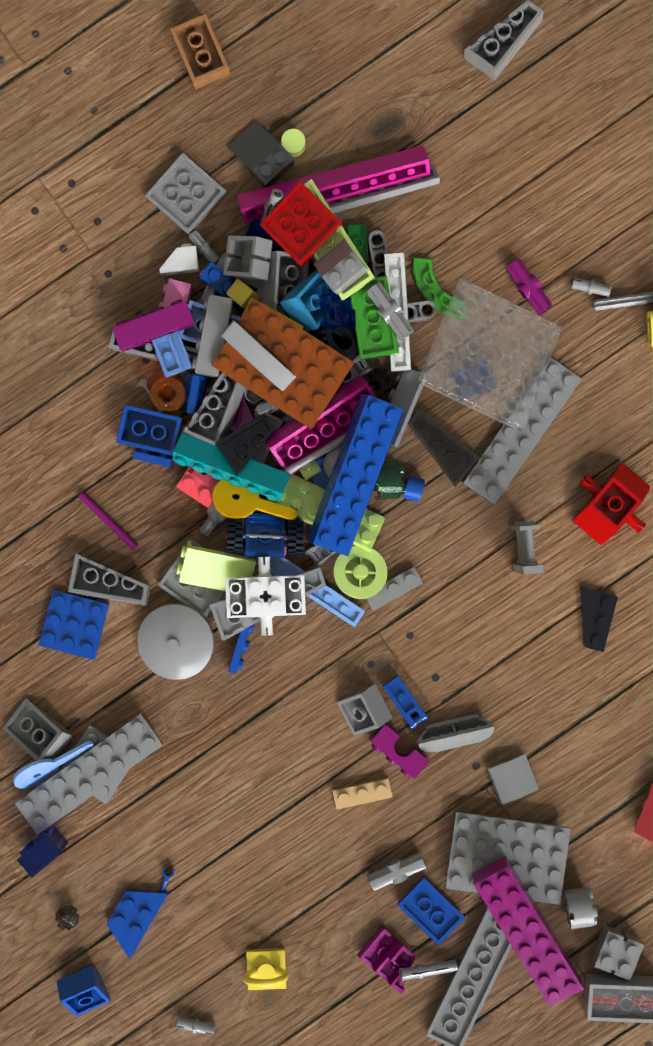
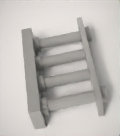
[509,521,544,574]

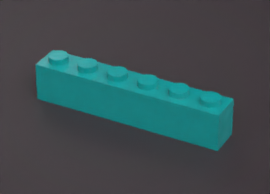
[173,433,290,502]

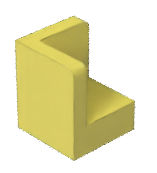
[226,278,261,309]

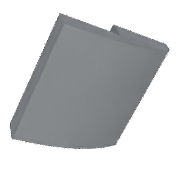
[487,754,539,804]

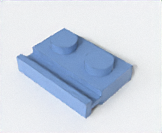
[152,331,192,378]

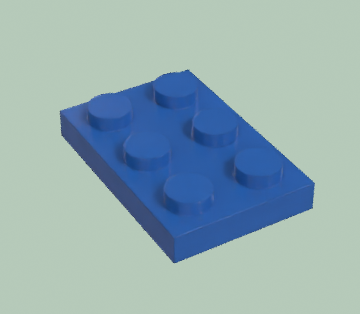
[397,876,465,945]

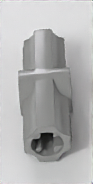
[367,282,414,341]
[367,852,426,891]

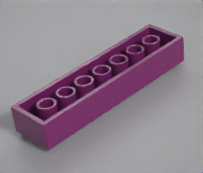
[472,856,584,1006]

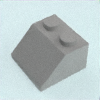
[314,239,368,295]
[337,684,393,736]

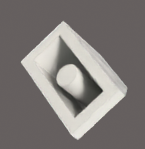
[159,243,200,276]

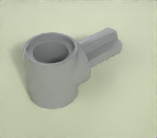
[200,503,227,536]

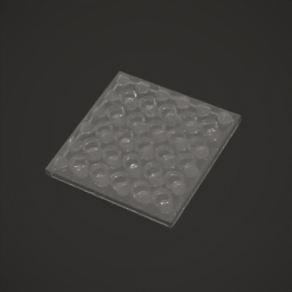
[417,278,562,431]

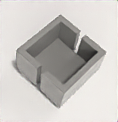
[223,235,273,280]
[590,924,644,981]

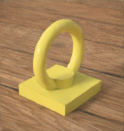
[242,948,289,990]

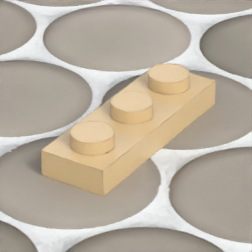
[332,777,392,809]

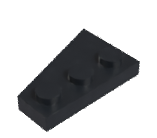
[580,587,618,652]

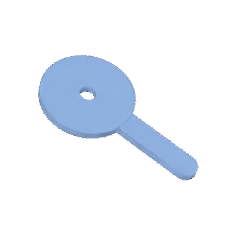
[13,741,94,789]

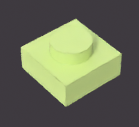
[299,460,322,480]

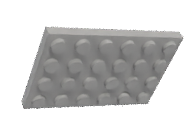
[445,811,571,905]

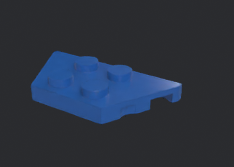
[107,889,168,958]

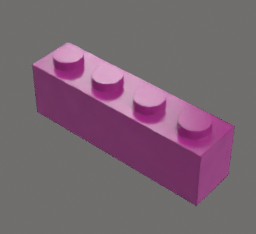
[112,300,196,352]

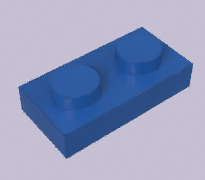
[132,449,174,468]

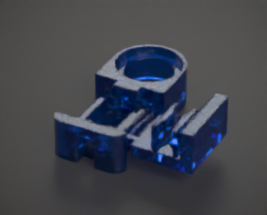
[320,288,356,329]

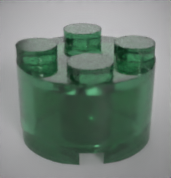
[373,460,405,500]

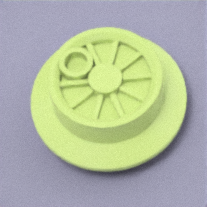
[334,546,387,599]

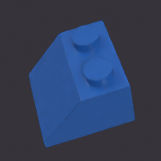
[56,965,111,1016]

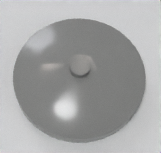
[137,603,215,680]

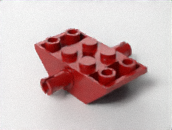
[572,462,650,545]

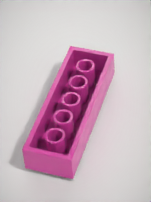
[266,375,376,475]

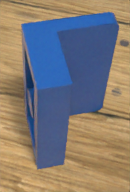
[180,373,208,414]

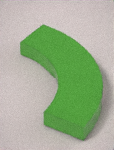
[412,257,466,321]

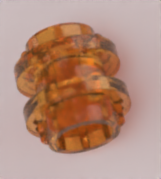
[150,377,186,412]

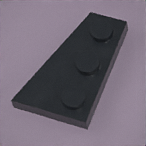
[215,413,275,477]

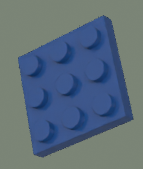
[39,589,110,660]

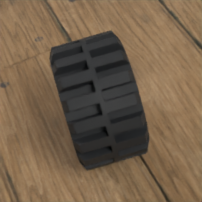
[309,316,359,360]

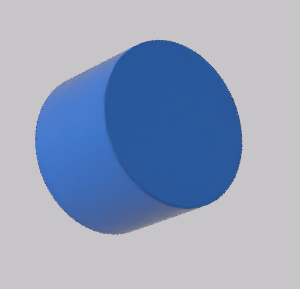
[402,475,425,502]

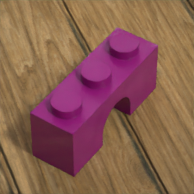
[370,723,430,779]

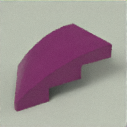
[357,925,415,994]

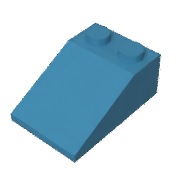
[280,270,342,332]

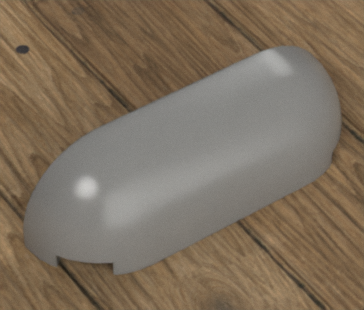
[418,714,494,752]

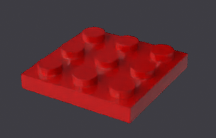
[260,181,343,267]

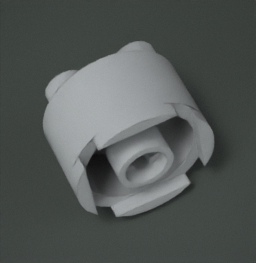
[563,887,598,929]

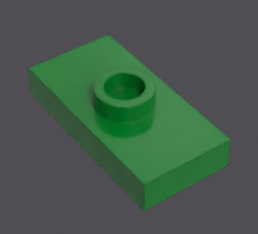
[348,224,369,264]

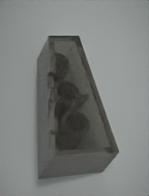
[408,408,480,487]

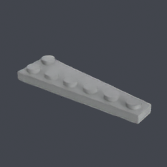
[210,567,326,641]

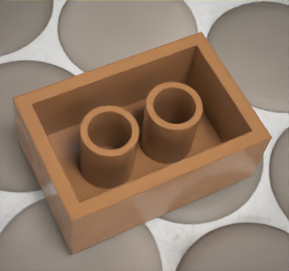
[170,14,230,90]

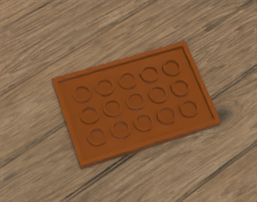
[211,298,354,429]

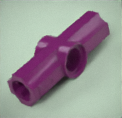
[505,258,553,315]

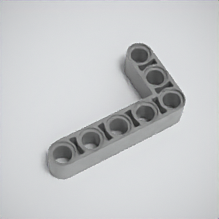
[368,230,436,323]

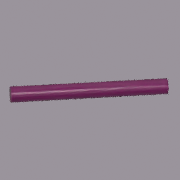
[78,492,138,550]

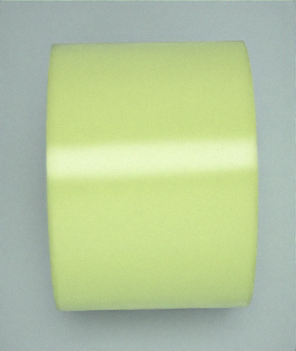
[281,129,306,157]

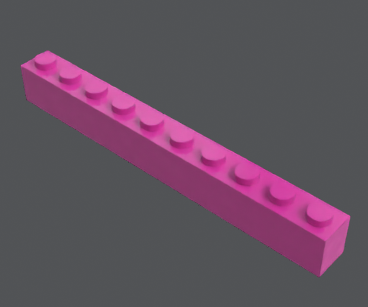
[237,145,431,224]

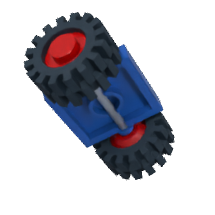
[226,518,304,557]

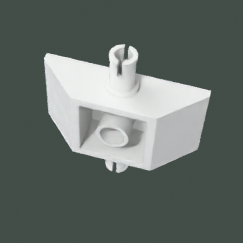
[225,557,306,636]

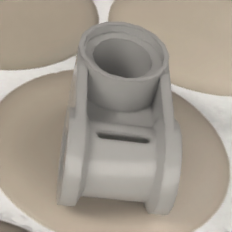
[341,355,374,385]
[304,545,336,568]

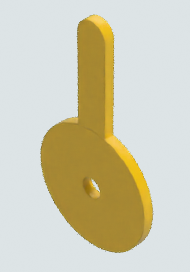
[212,480,298,520]

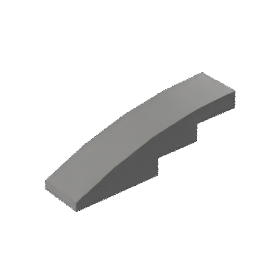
[221,320,296,391]

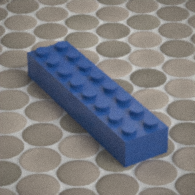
[306,394,403,556]

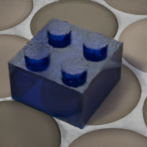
[17,826,68,878]

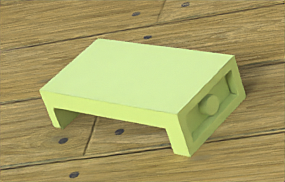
[176,540,256,591]

